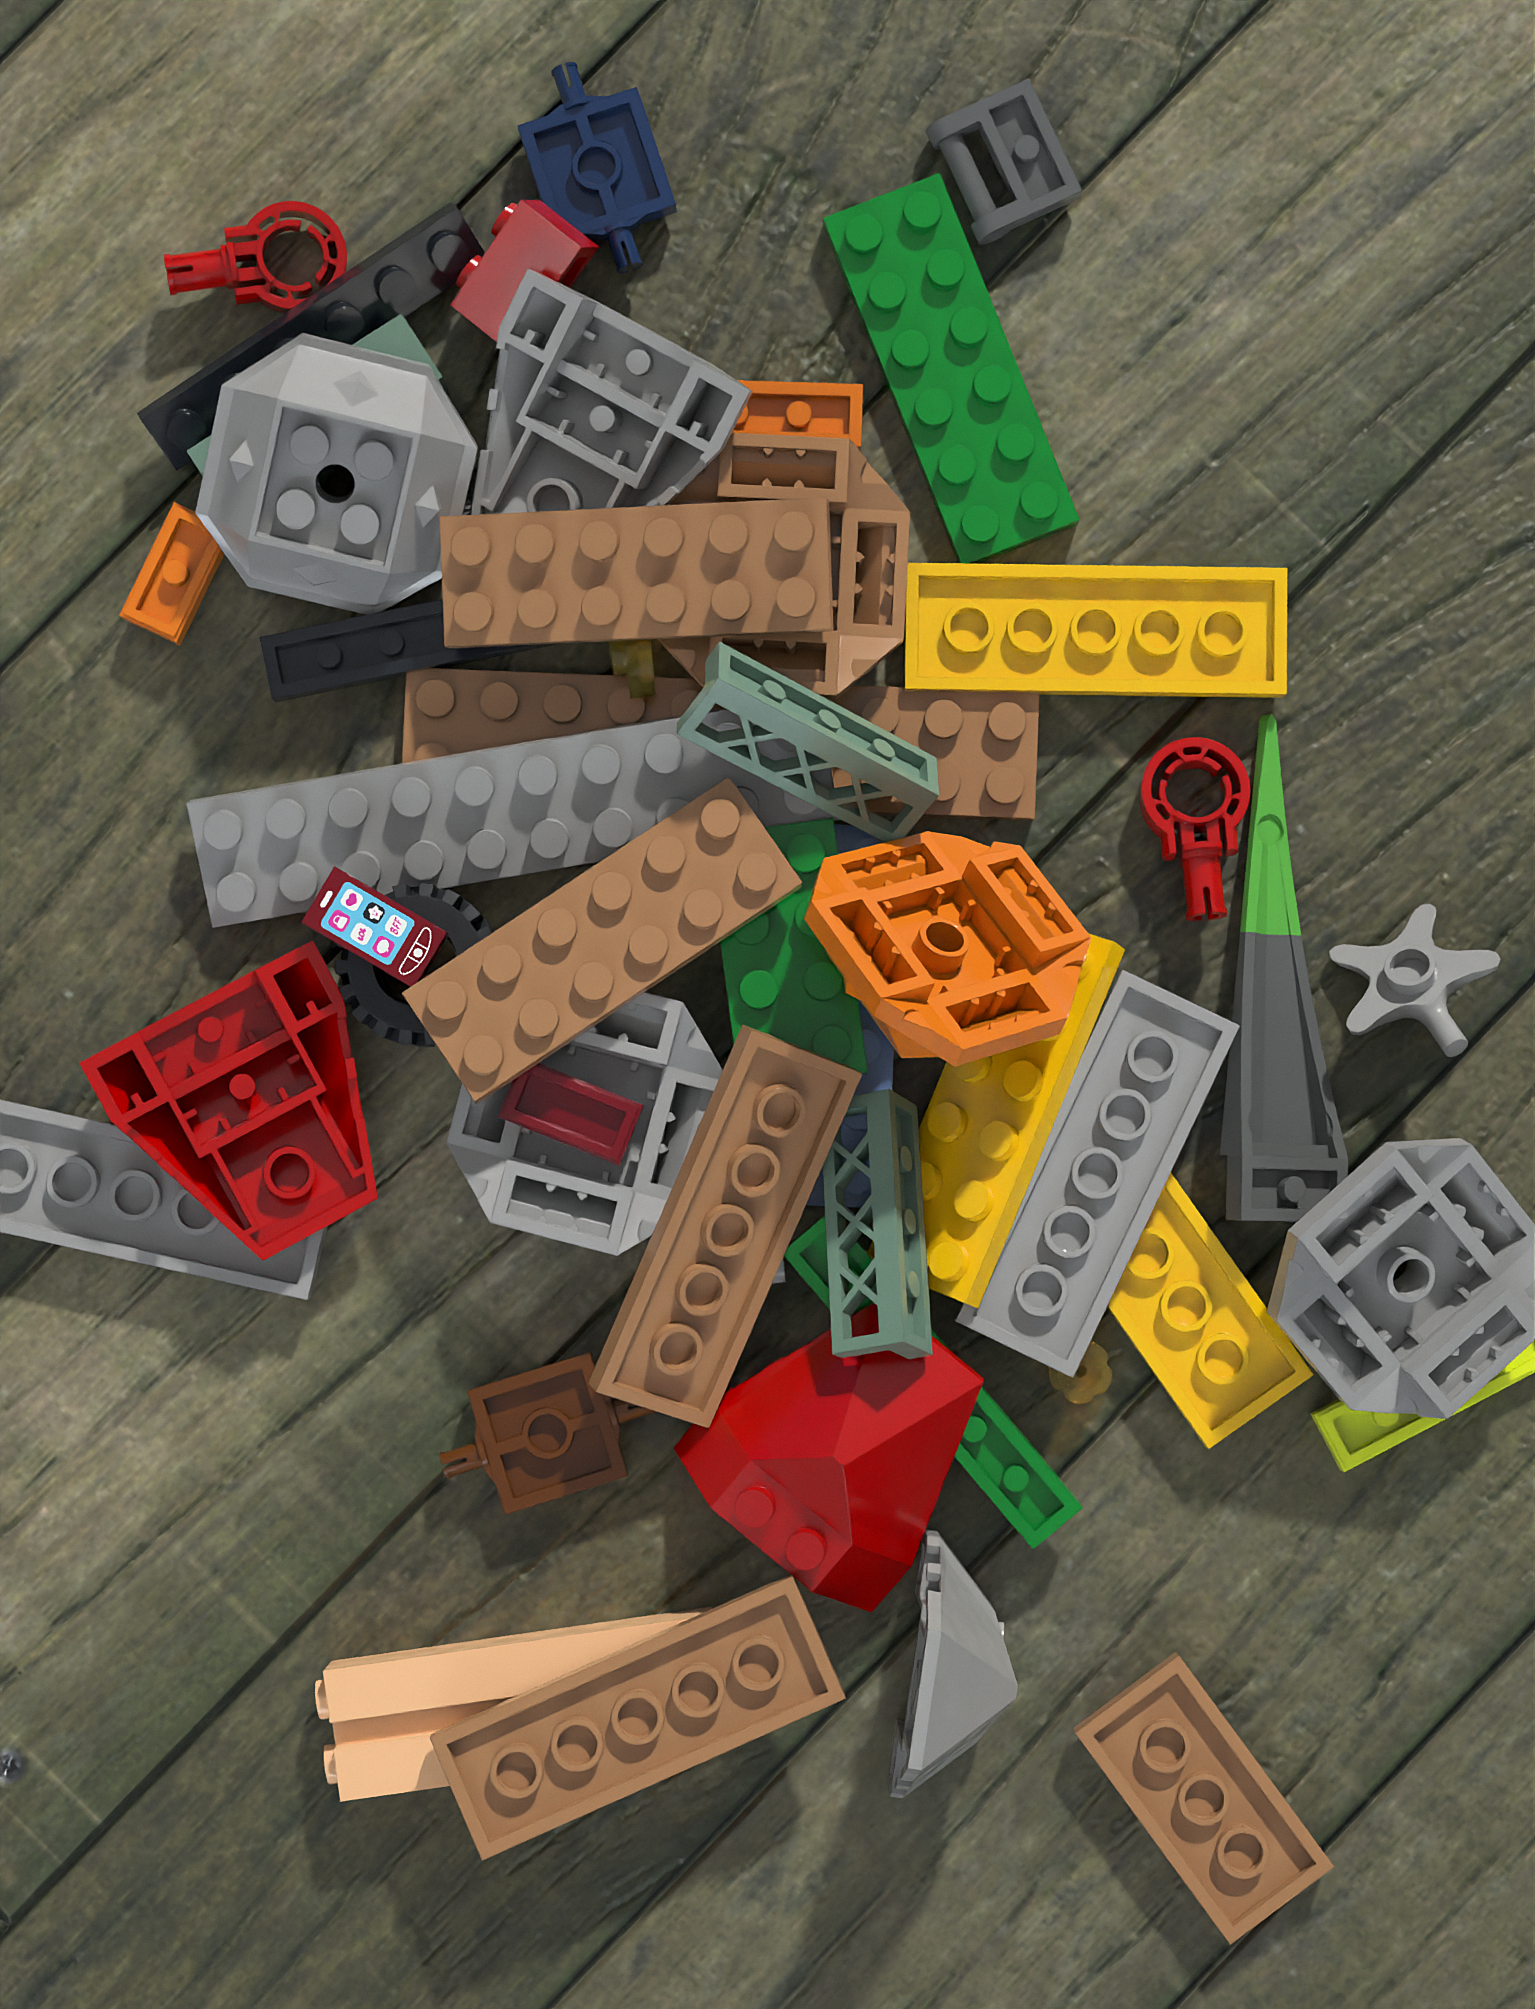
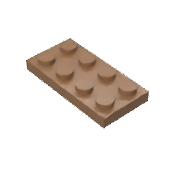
[1073,1652,1334,1945]

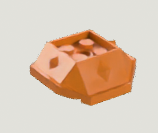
[804,831,1091,1067]

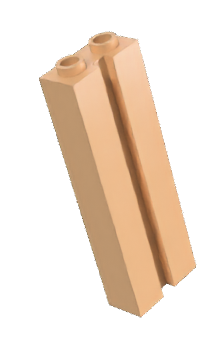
[315,1607,712,1802]

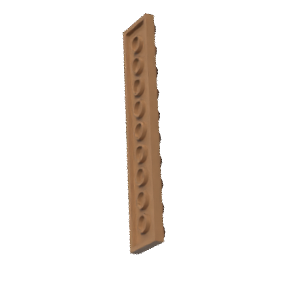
[402,668,1039,821]

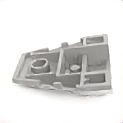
[471,269,753,515]
[887,1529,1018,1798]

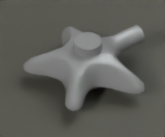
[1329,904,1501,1057]

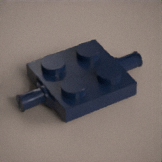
[517,62,677,274]

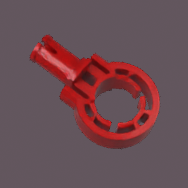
[163,201,347,314]
[1139,737,1250,922]

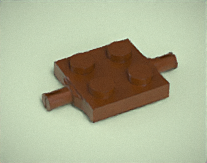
[439,1351,656,1515]

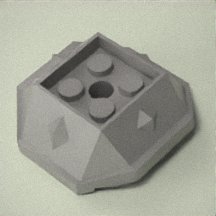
[195,333,478,615]
[446,992,723,1256]
[1267,1138,1535,1419]

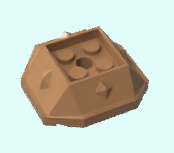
[657,433,910,699]

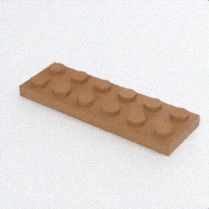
[439,497,833,648]
[402,777,803,1105]
[588,1024,863,1428]
[430,1574,846,1860]

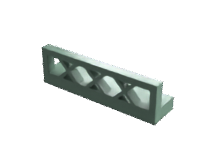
[677,641,939,842]
[823,1089,933,1359]

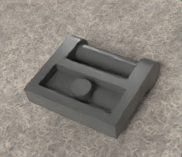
[925,78,1082,245]

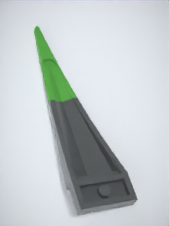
[1220,714,1348,1222]

